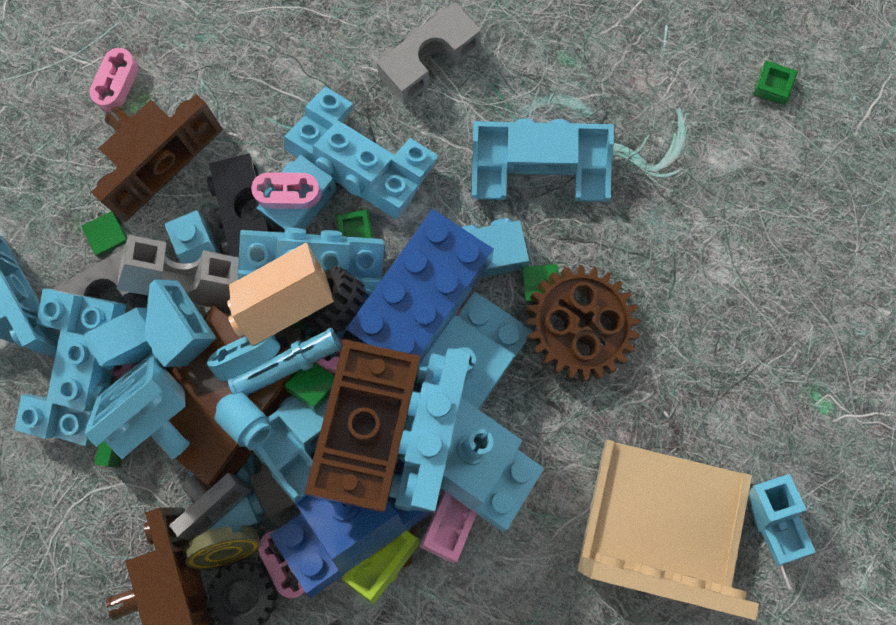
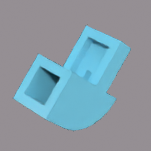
[748,474,816,567]

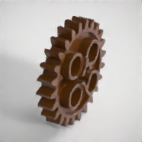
[523,265,641,382]

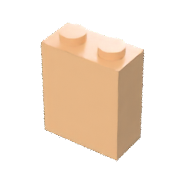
[227,242,334,346]

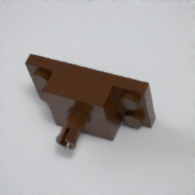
[91,94,223,223]
[304,339,420,513]
[106,507,215,625]

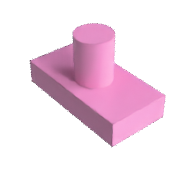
[420,491,477,564]

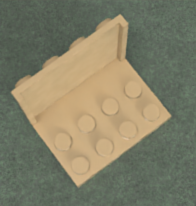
[577,440,759,620]

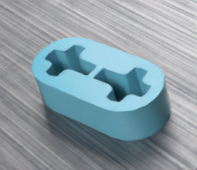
[207,335,280,381]

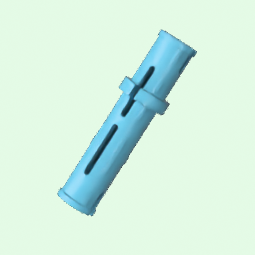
[228,328,342,396]

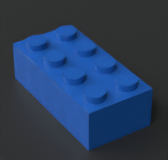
[346,209,494,365]

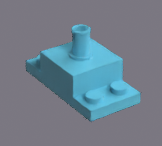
[0,235,59,358]
[413,292,533,410]
[84,353,190,459]
[398,386,544,532]

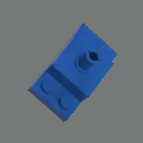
[270,459,436,598]

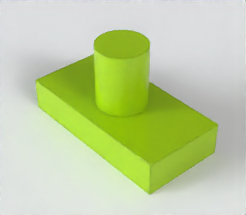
[341,531,420,605]

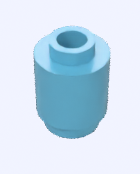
[214,393,272,450]

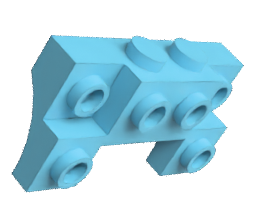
[284,86,438,220]
[472,119,614,202]
[238,228,384,309]
[14,288,126,446]
[389,347,471,513]
[253,395,329,504]

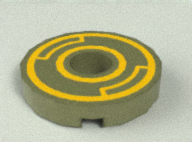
[183,525,261,569]

